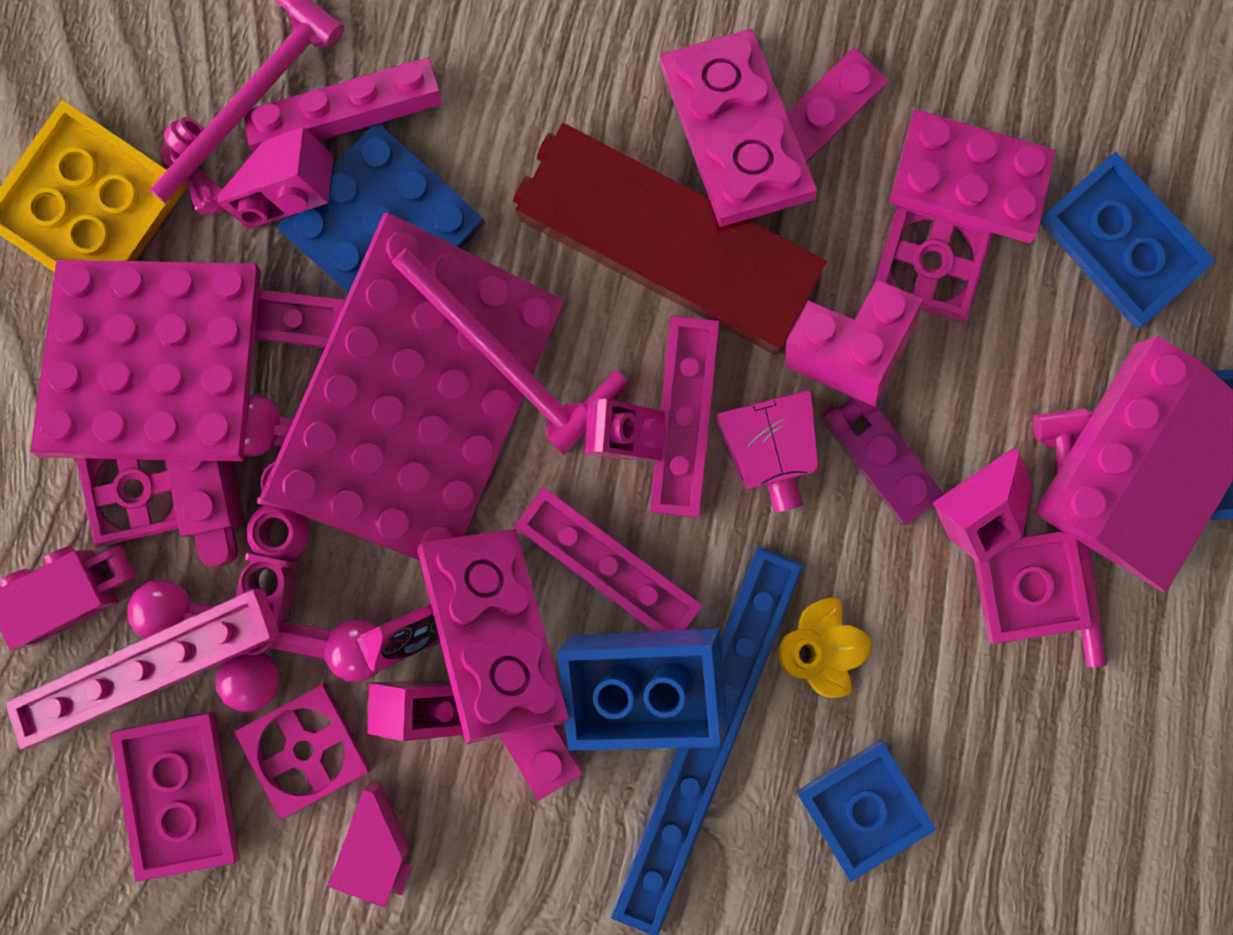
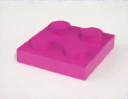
[974,530,1092,644]

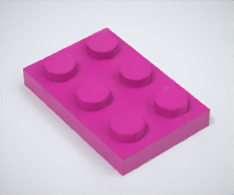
[888,109,1056,244]
[110,711,240,882]

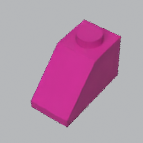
[367,680,464,741]
[327,780,413,908]

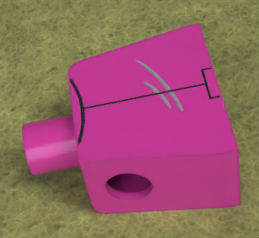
[714,390,818,513]

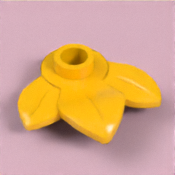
[778,598,873,698]

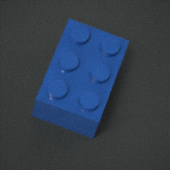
[558,628,728,751]

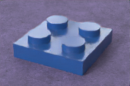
[796,740,937,882]

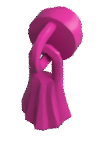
[160,117,224,216]

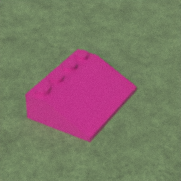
[1033,336,1233,592]

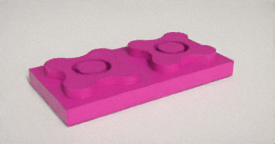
[660,29,817,227]
[417,529,569,744]

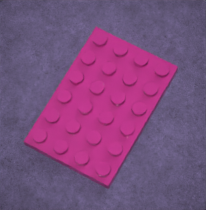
[260,213,565,560]

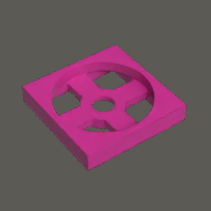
[872,205,993,323]
[76,458,179,548]
[234,683,371,820]

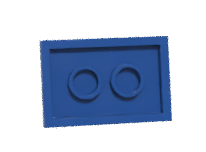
[1040,151,1216,329]

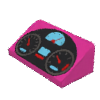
[357,604,440,672]

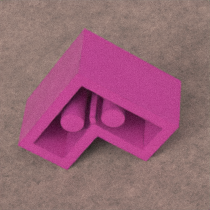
[785,280,923,407]

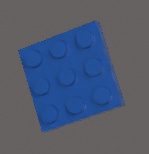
[276,123,485,294]

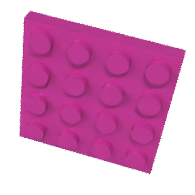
[30,260,261,461]

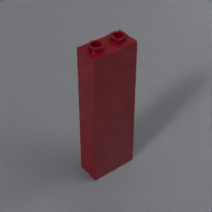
[513,122,827,356]

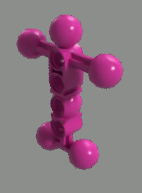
[127,394,380,712]

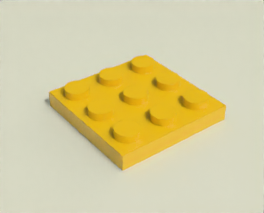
[0,99,187,272]

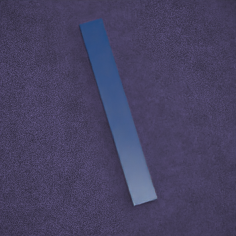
[611,546,804,935]

